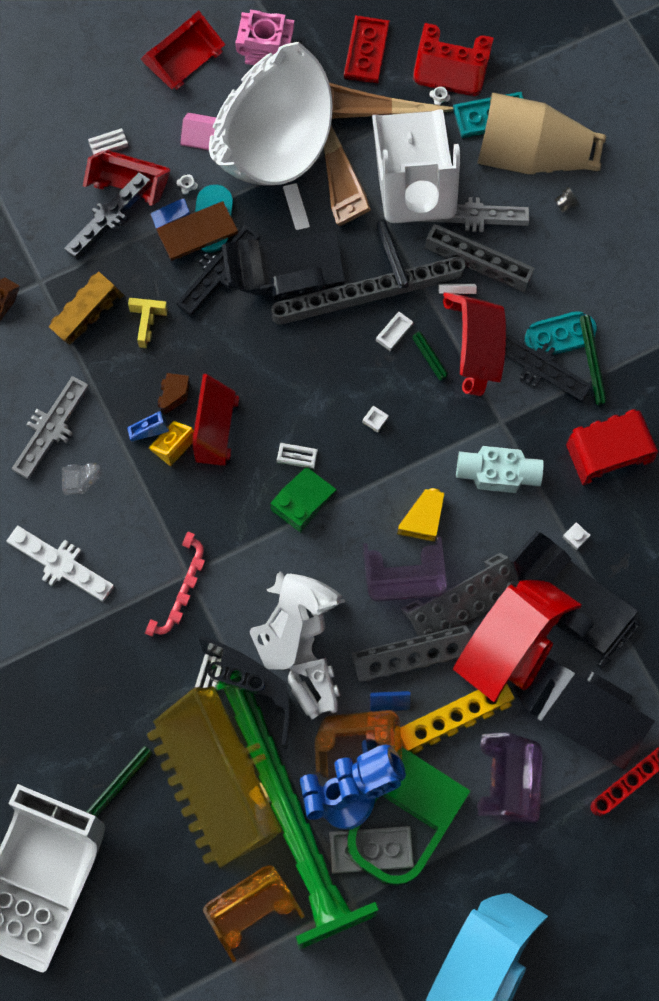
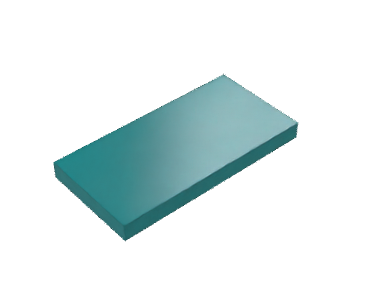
[453,92,524,138]

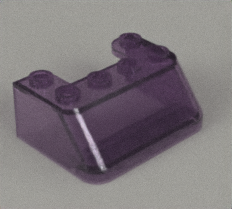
[362,537,447,602]
[477,732,542,823]

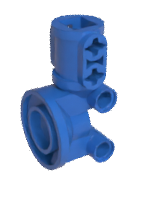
[300,745,406,830]

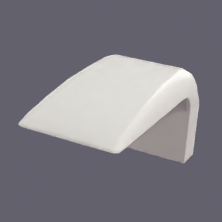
[0,784,105,972]

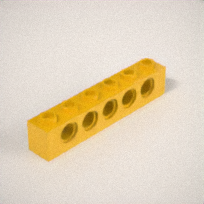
[396,684,515,754]

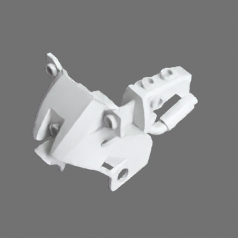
[250,572,346,719]

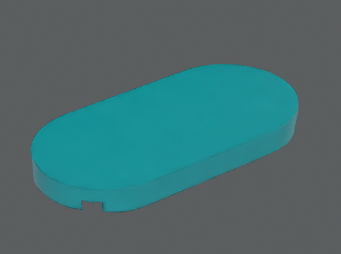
[195,185,233,253]
[524,311,597,355]

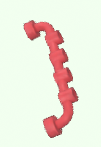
[145,532,205,637]

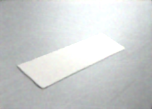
[283,183,310,230]

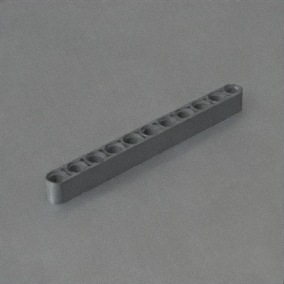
[272,257,465,325]

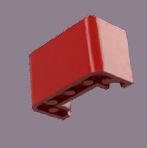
[566,409,658,485]

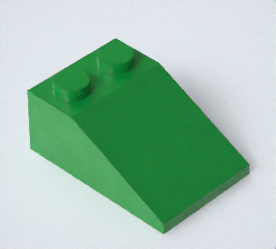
[270,467,336,533]

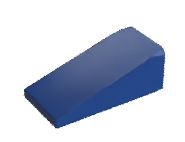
[151,198,190,228]
[127,411,169,441]

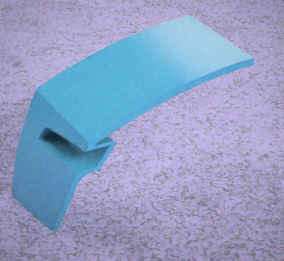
[426,893,548,1001]

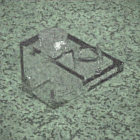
[61,463,102,495]

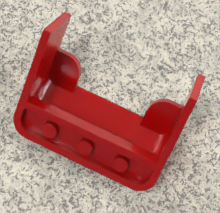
[83,150,170,206]

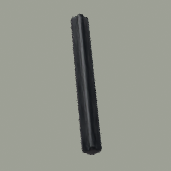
[376,219,409,290]

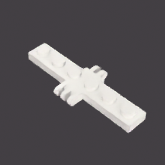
[7,525,114,603]

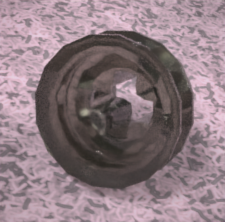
[554,186,580,213]

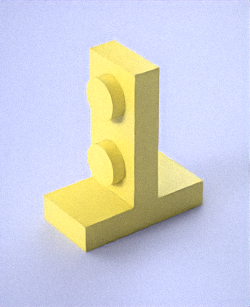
[128,298,167,348]

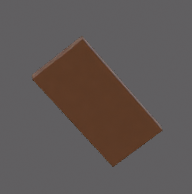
[156,201,238,261]

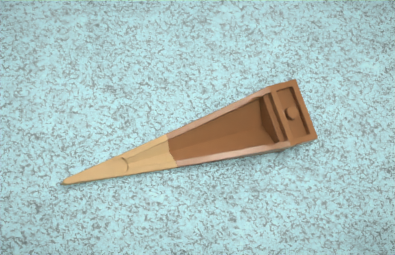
[329,83,454,118]
[324,126,371,226]

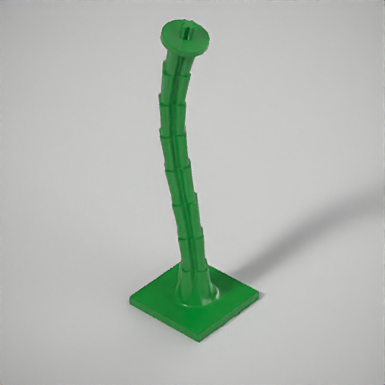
[215,673,379,950]

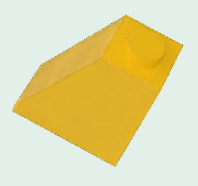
[397,488,444,542]

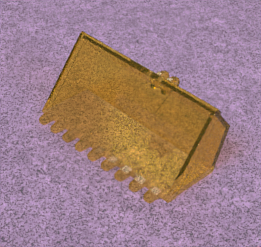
[147,686,282,868]

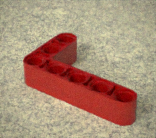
[591,747,659,816]

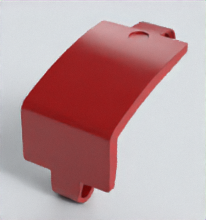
[443,292,506,396]

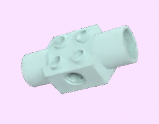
[456,446,543,493]

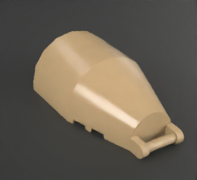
[477,92,606,174]

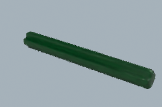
[580,315,607,405]
[86,746,152,817]

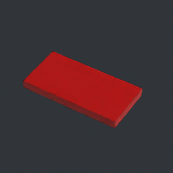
[344,15,390,84]

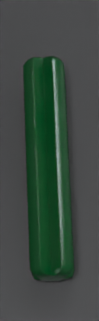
[412,331,448,380]

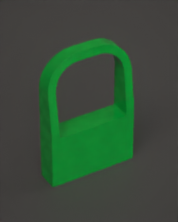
[347,747,470,886]

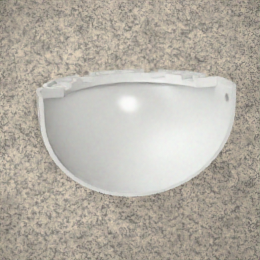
[209,42,333,185]

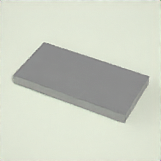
[329,826,414,874]

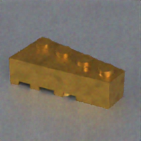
[49,271,124,345]

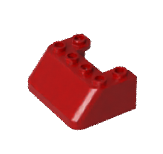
[413,23,494,96]

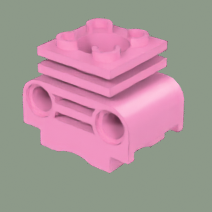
[235,9,294,65]

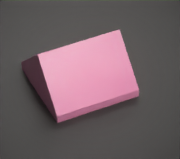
[181,113,216,150]

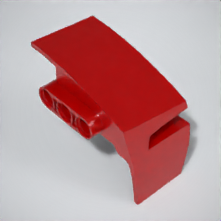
[453,580,582,702]

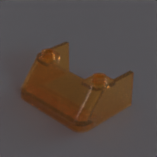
[315,710,402,778]
[203,865,305,963]

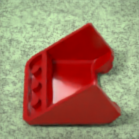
[193,374,239,466]

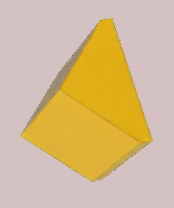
[149,421,194,467]

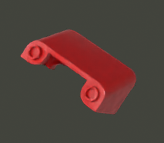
[141,10,226,90]

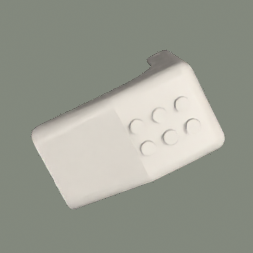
[372,109,460,223]

